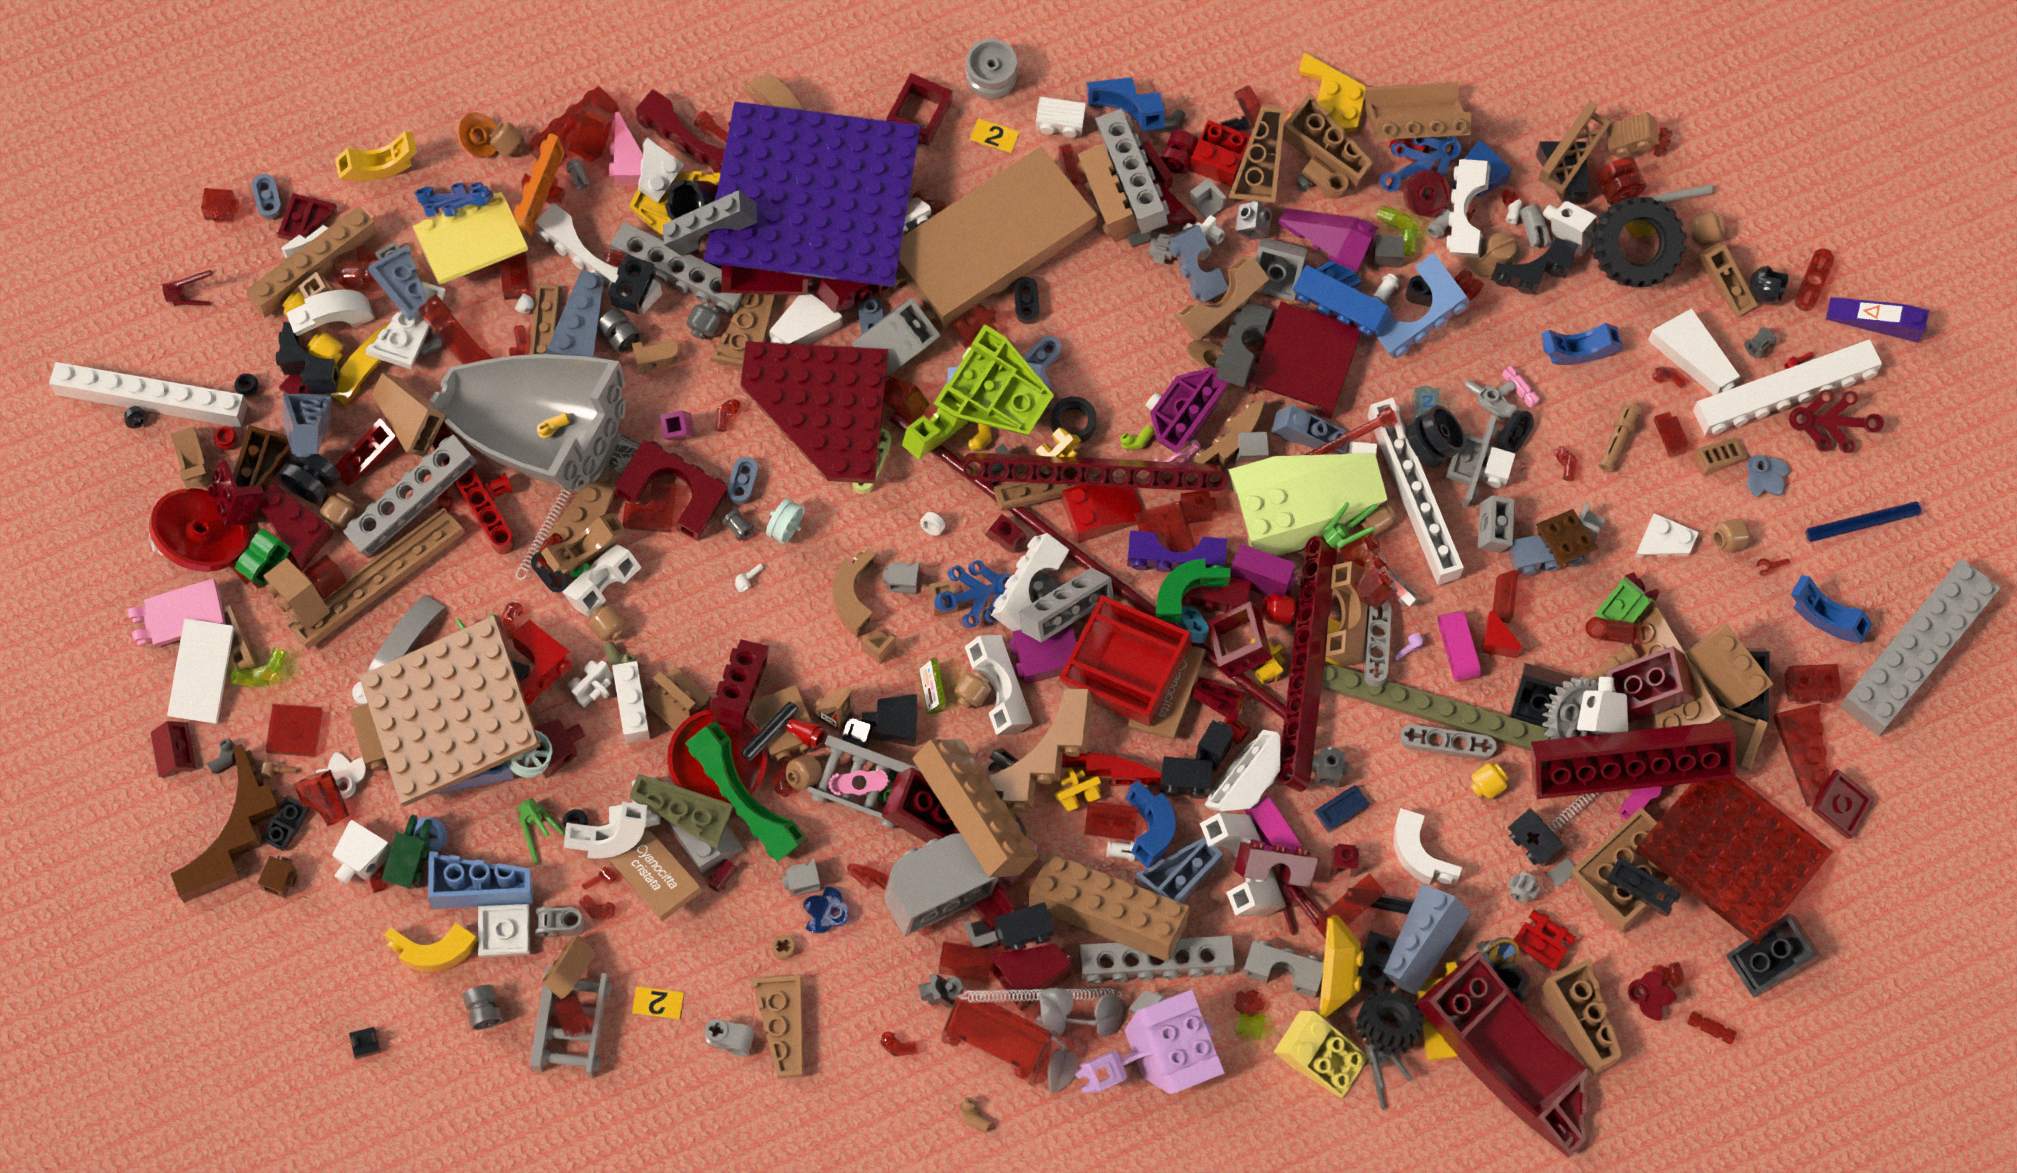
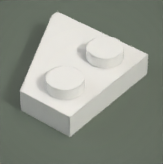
[638,138,684,203]
[1635,514,1699,557]

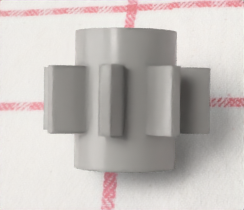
[1148,233,1173,264]
[1507,872,1540,903]

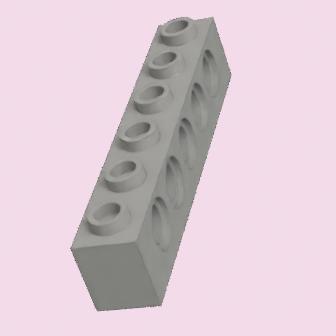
[1095,109,1170,234]
[610,222,745,315]
[343,435,478,558]
[1080,936,1234,984]

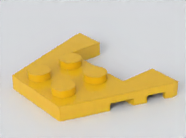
[1287,53,1366,132]
[629,171,720,237]

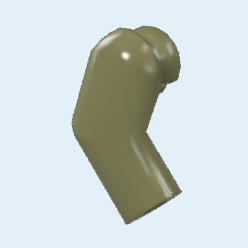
[603,642,636,665]

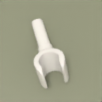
[735,564,763,593]

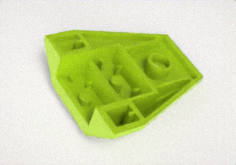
[933,324,1054,436]

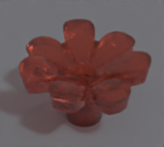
[1654,127,1673,158]

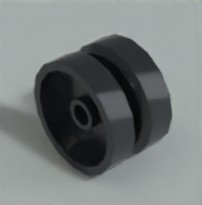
[1406,405,1466,468]
[277,453,341,505]

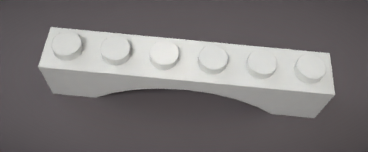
[535,203,662,314]

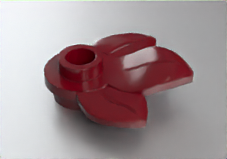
[1628,971,1677,1021]

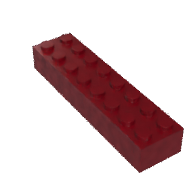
[1531,721,1736,799]

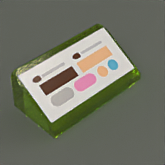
[919,658,946,714]

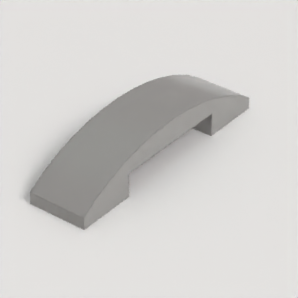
[367,595,445,672]

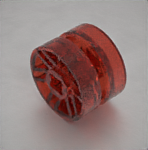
[1595,157,1647,205]

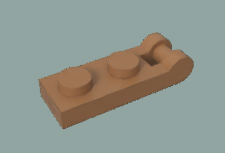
[222,605,257,677]

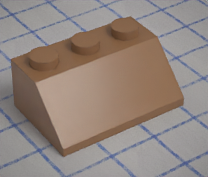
[1685,622,1773,710]

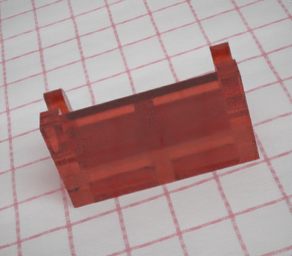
[499,252,531,300]
[1084,801,1138,841]

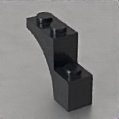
[1491,237,1578,295]
[276,322,340,394]

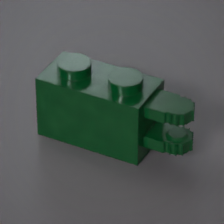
[382,814,433,889]

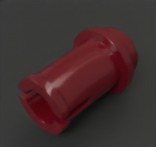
[707,859,737,892]

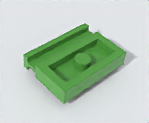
[1595,577,1653,637]

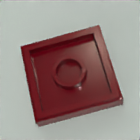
[1811,769,1874,839]

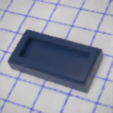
[1314,785,1369,833]

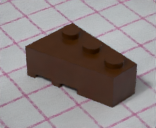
[233,425,292,491]

